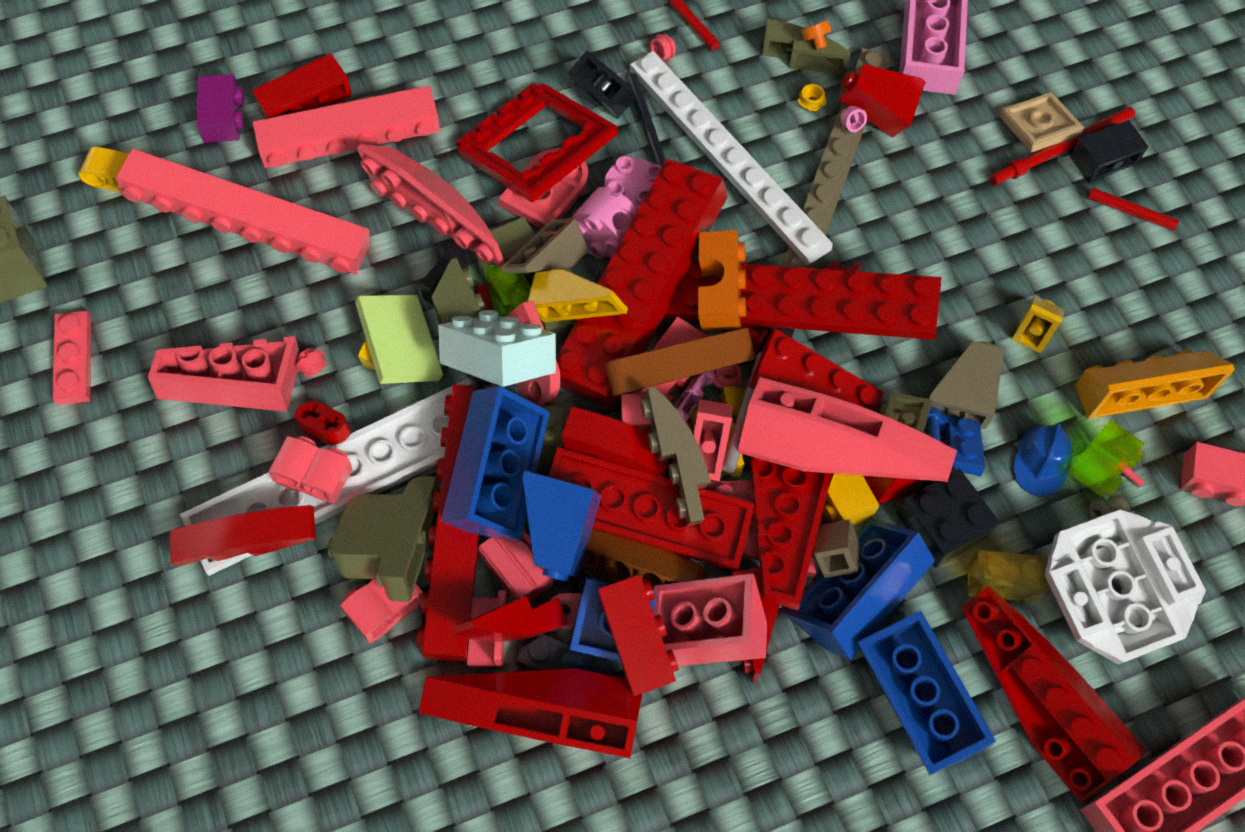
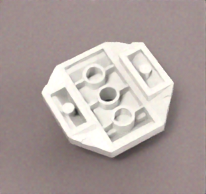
[1045,509,1206,665]

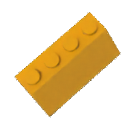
[1075,350,1235,419]

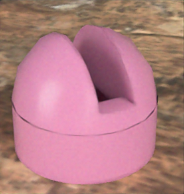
[840,106,867,132]

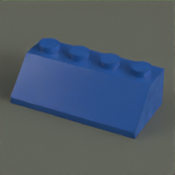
[441,386,550,542]
[786,518,935,660]
[857,611,996,775]

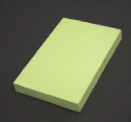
[355,295,443,384]

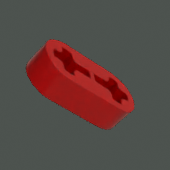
[294,401,351,445]

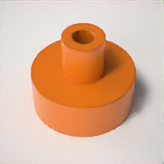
[800,20,832,50]

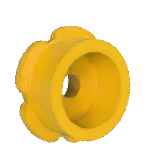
[798,84,826,112]

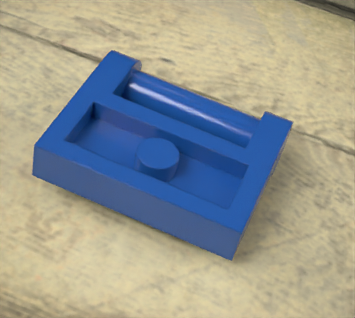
[926,407,985,476]

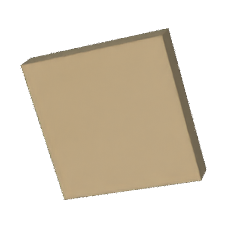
[1000,92,1084,153]

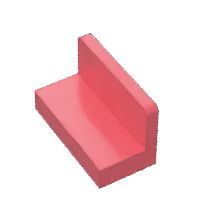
[467,590,508,670]

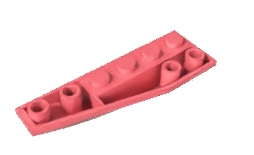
[357,144,505,268]
[738,377,957,482]

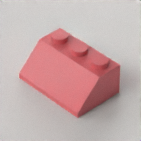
[653,574,767,666]

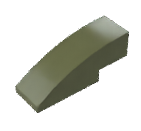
[762,19,851,75]

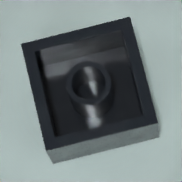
[896,468,1000,569]

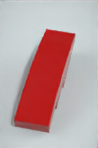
[170,505,316,567]

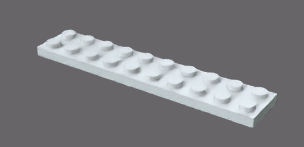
[180,379,496,576]

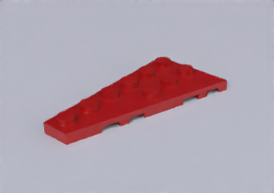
[749,456,832,610]

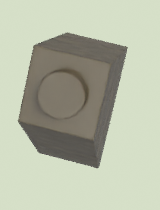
[928,341,1005,429]

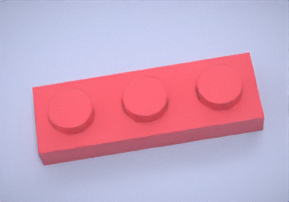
[53,311,92,405]

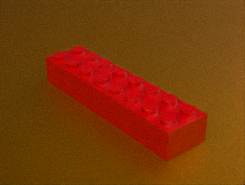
[556,159,727,410]

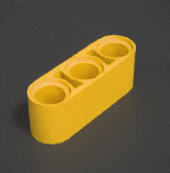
[78,147,129,192]

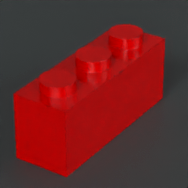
[252,53,352,119]
[596,574,679,696]

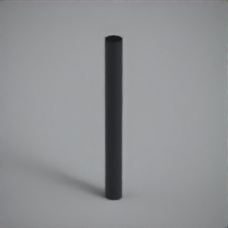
[626,73,666,167]

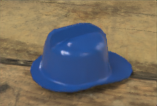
[1013,423,1073,497]

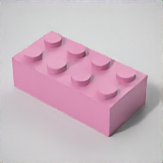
[899,0,968,95]

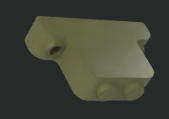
[328,476,440,602]

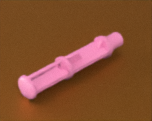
[674,370,715,423]

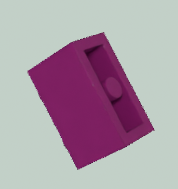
[196,74,245,143]

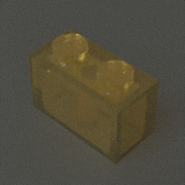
[967,550,1049,602]

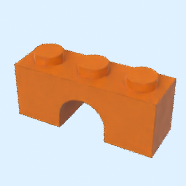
[698,230,746,331]

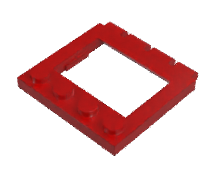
[455,83,618,203]

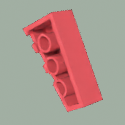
[148,336,300,412]

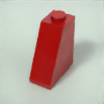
[838,64,926,138]

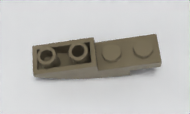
[641,387,711,526]

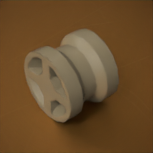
[1089,494,1131,520]

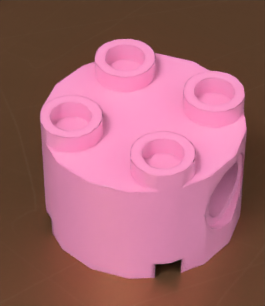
[604,156,662,210]
[572,187,638,259]

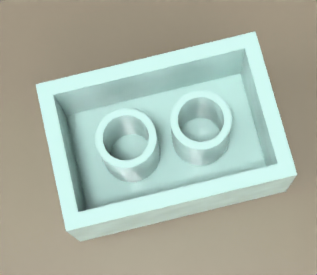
[438,310,556,387]

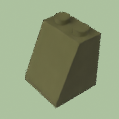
[0,196,48,303]

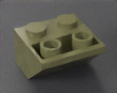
[432,258,486,324]

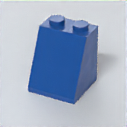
[522,470,602,581]

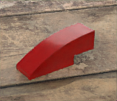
[561,407,669,477]
[452,596,568,642]

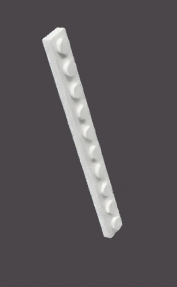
[630,51,833,266]

